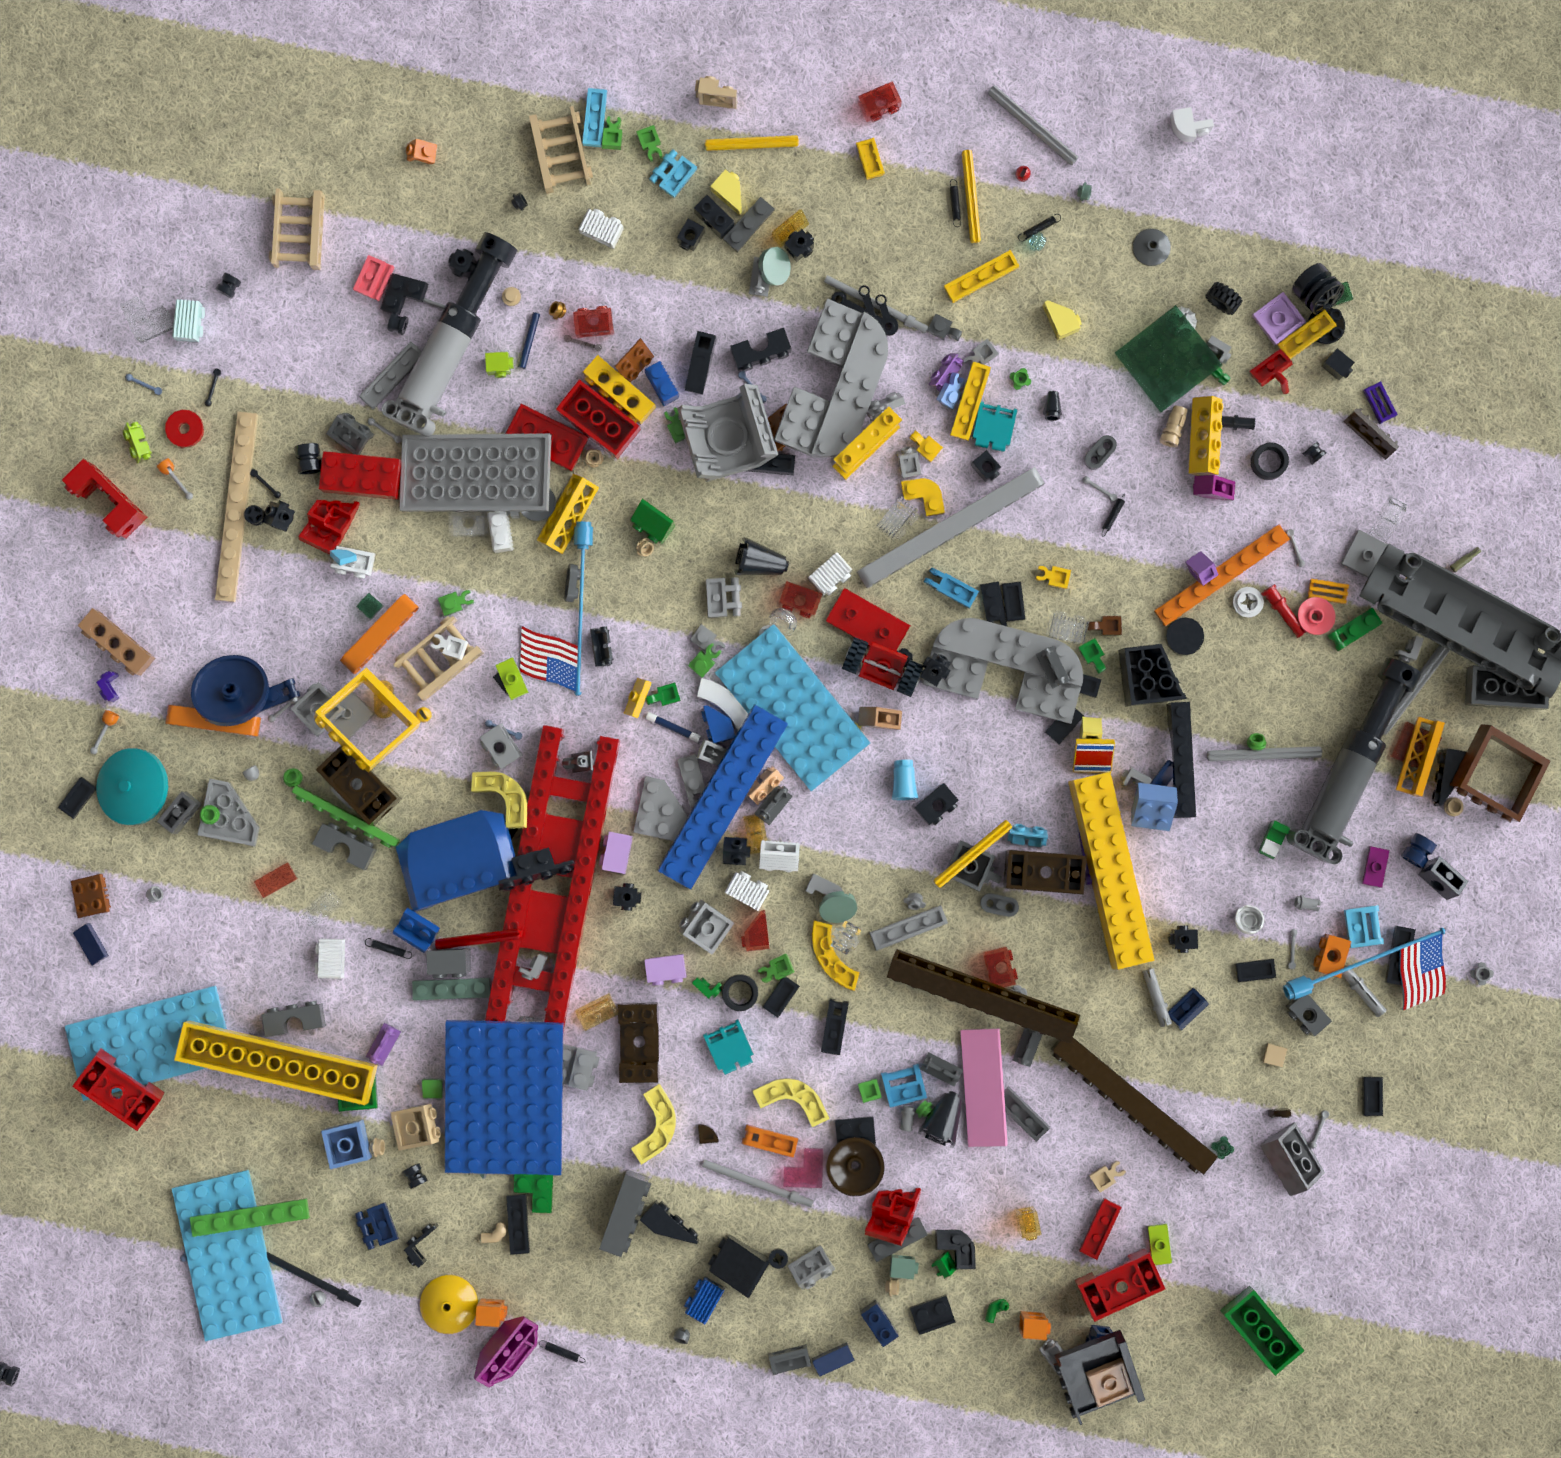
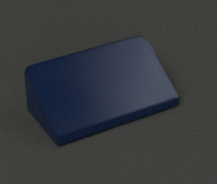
[1150,760,1173,786]
[73,923,109,966]
[1168,988,1209,1031]
[812,1342,855,1377]

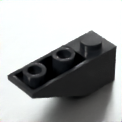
[685,331,717,395]
[1432,748,1467,806]
[640,1200,699,1244]

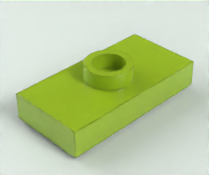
[495,657,529,701]
[1147,1223,1172,1265]

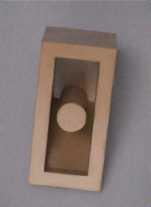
[858,707,902,730]

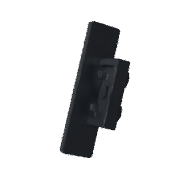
[498,847,574,891]

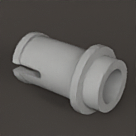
[1294,895,1321,912]
[900,1106,916,1131]

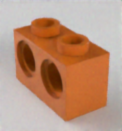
[1019,1311,1051,1340]

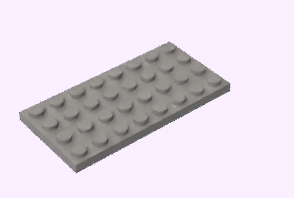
[400,434,551,512]

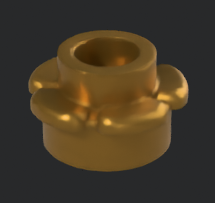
[549,301,566,320]

